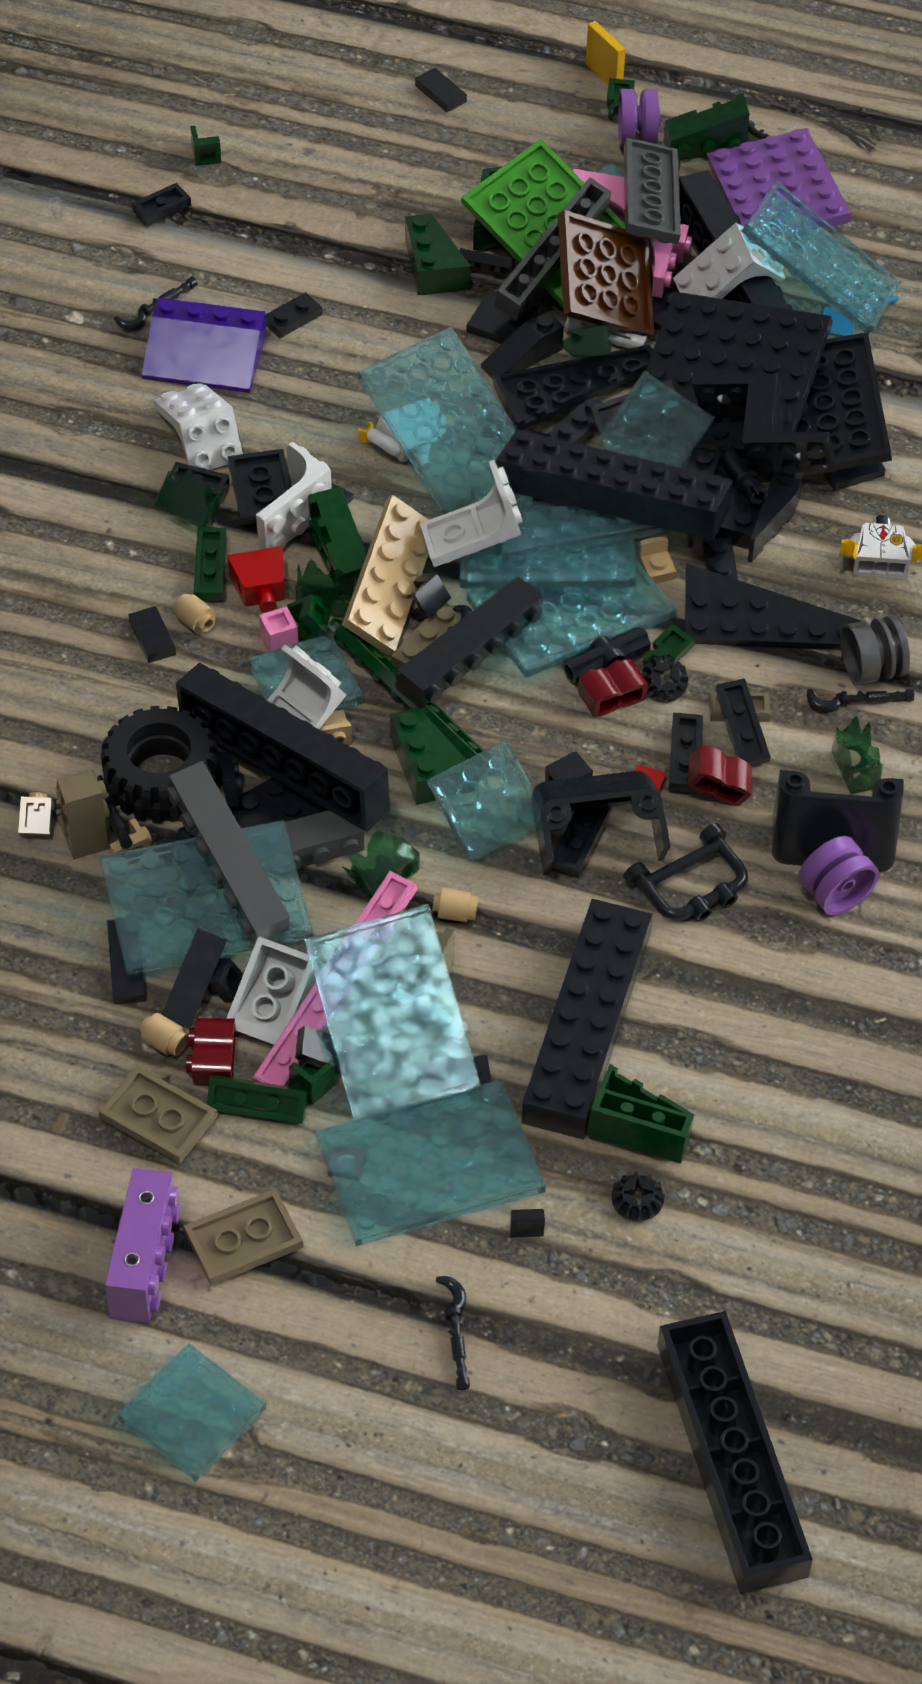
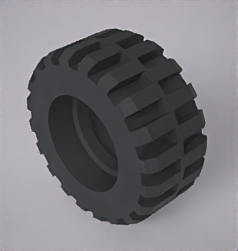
[101,706,219,823]

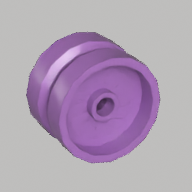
[618,89,660,147]
[798,836,880,915]

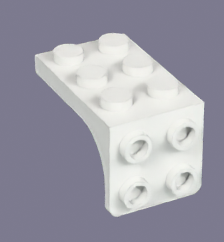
[673,223,786,299]
[154,383,243,470]
[256,442,332,550]
[420,460,523,567]
[267,644,346,729]

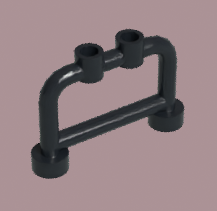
[623,823,748,922]

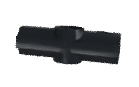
[562,626,651,684]

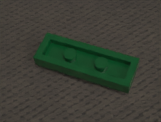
[193,527,227,600]
[207,1075,308,1124]

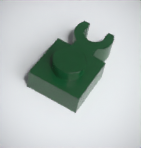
[606,78,635,120]
[643,623,695,675]

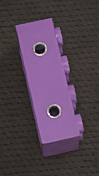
[105,1168,181,1324]

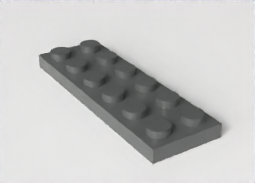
[624,137,681,244]

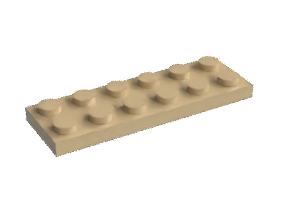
[342,495,429,656]

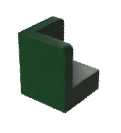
[190,126,221,166]
[287,594,331,644]
[289,1061,335,1105]

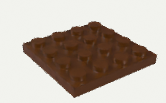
[558,210,655,339]

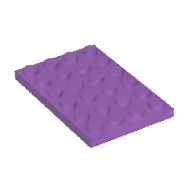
[707,128,852,242]

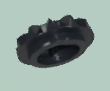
[642,655,689,702]
[611,1171,665,1221]

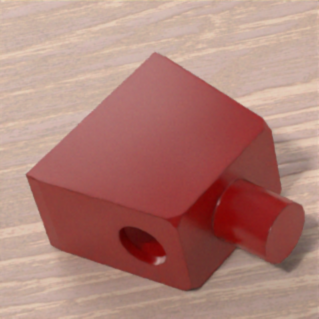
[228,546,285,613]

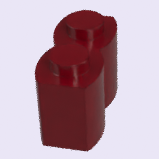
[578,659,648,716]
[688,745,752,806]
[186,1018,236,1084]

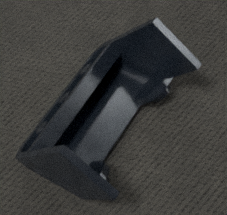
[531,771,671,875]

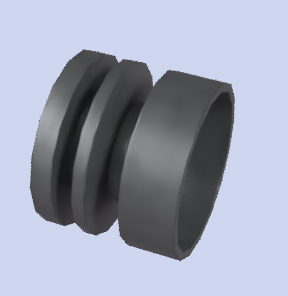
[840,615,910,686]

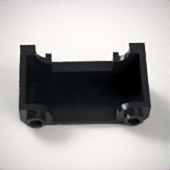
[772,770,904,872]

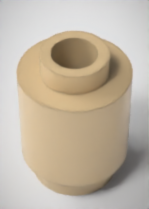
[174,594,216,634]
[432,887,479,923]
[140,1013,189,1057]

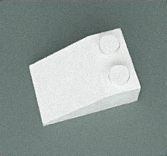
[227,936,325,1045]

